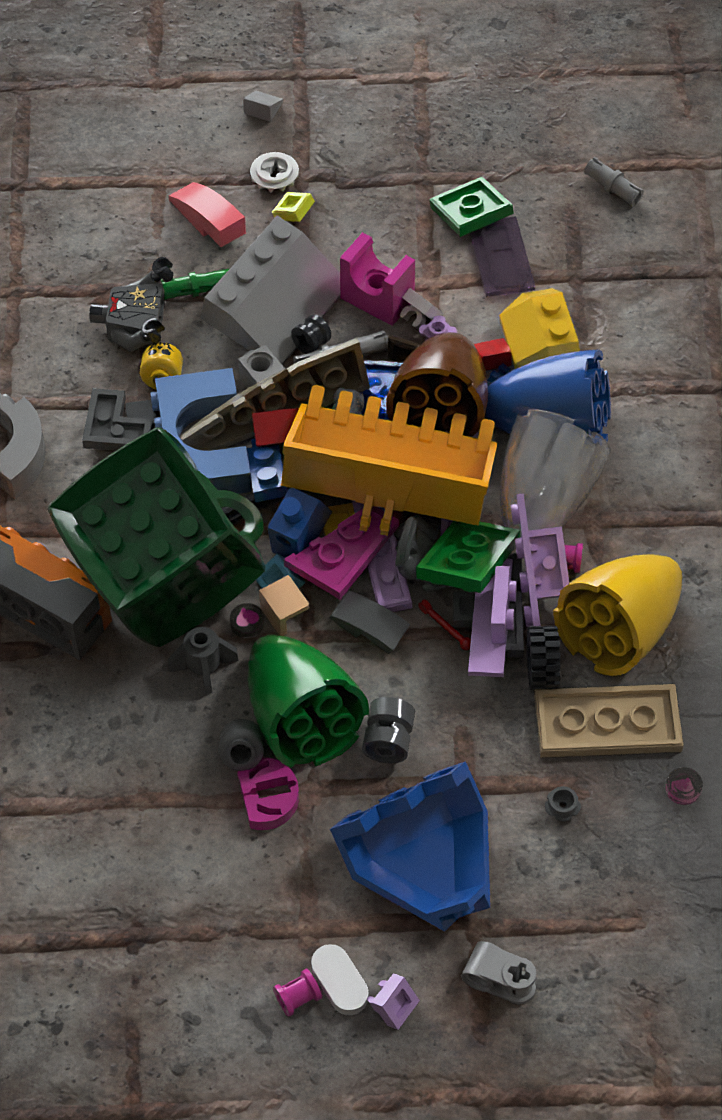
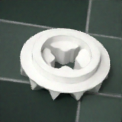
[250,152,299,193]

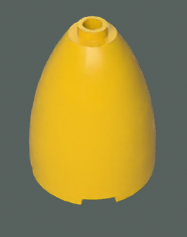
[553,554,682,676]

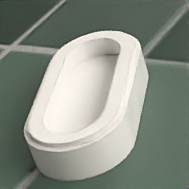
[311,944,368,1015]

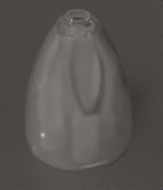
[499,409,611,549]

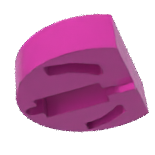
[237,758,299,830]

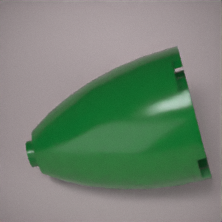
[247,635,369,768]

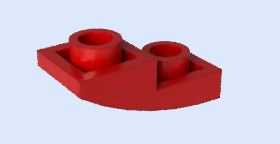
[252,408,299,447]

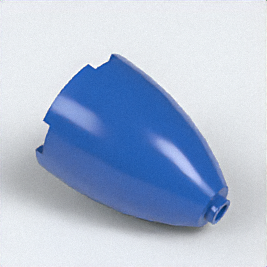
[484,349,611,449]

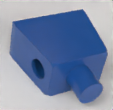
[268,487,332,558]

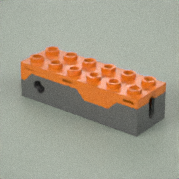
[0,525,112,660]

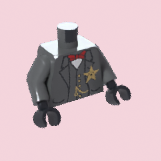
[89,256,173,352]

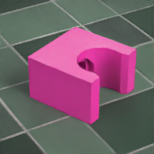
[340,232,415,326]

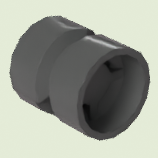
[362,697,415,764]

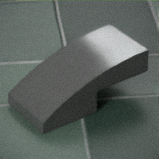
[329,590,410,654]

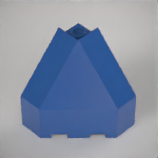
[330,761,490,931]

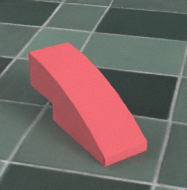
[169,182,246,247]

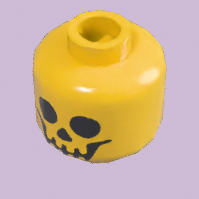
[140,342,183,389]

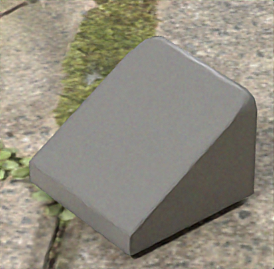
[243,91,283,122]

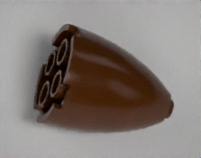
[386,332,488,437]

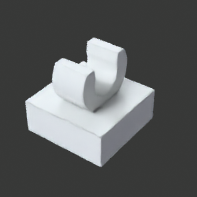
[400,288,443,330]

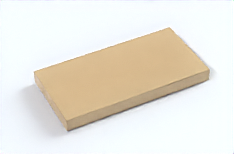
[534,684,683,757]

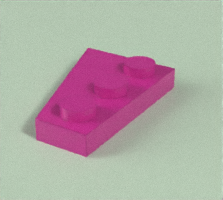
[284,506,399,600]

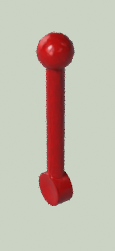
[418,599,471,650]

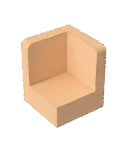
[259,575,309,636]

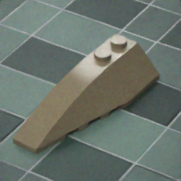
[181,338,370,451]

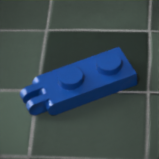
[246,439,288,502]

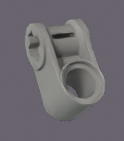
[461,941,536,1005]

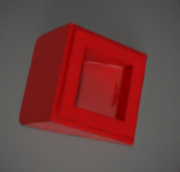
[474,338,512,370]

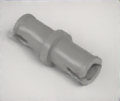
[584,157,644,207]

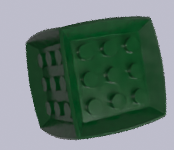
[48,427,266,647]

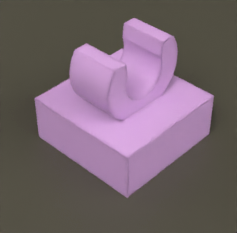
[367,973,420,1030]

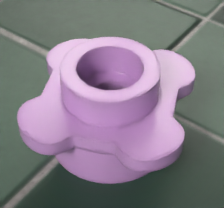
[419,316,457,341]

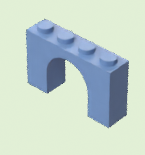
[150,368,252,494]

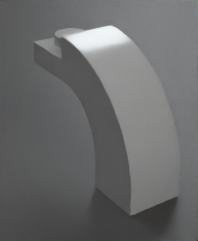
[0,393,46,499]

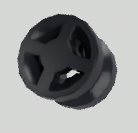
[291,314,331,354]

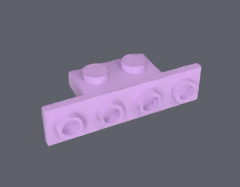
[511,493,569,627]
[468,559,517,677]

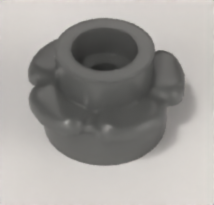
[545,786,581,822]

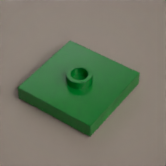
[429,177,514,237]

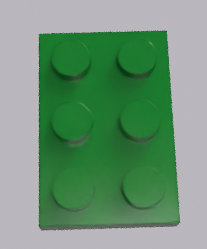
[416,521,520,593]

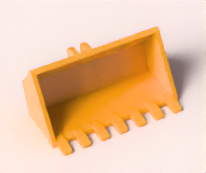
[281,385,498,536]

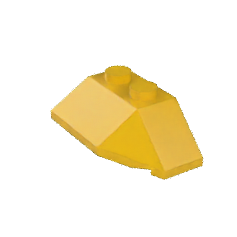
[499,288,580,369]

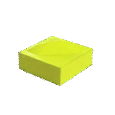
[272,192,315,222]

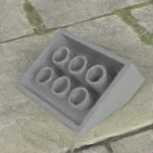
[201,216,340,365]

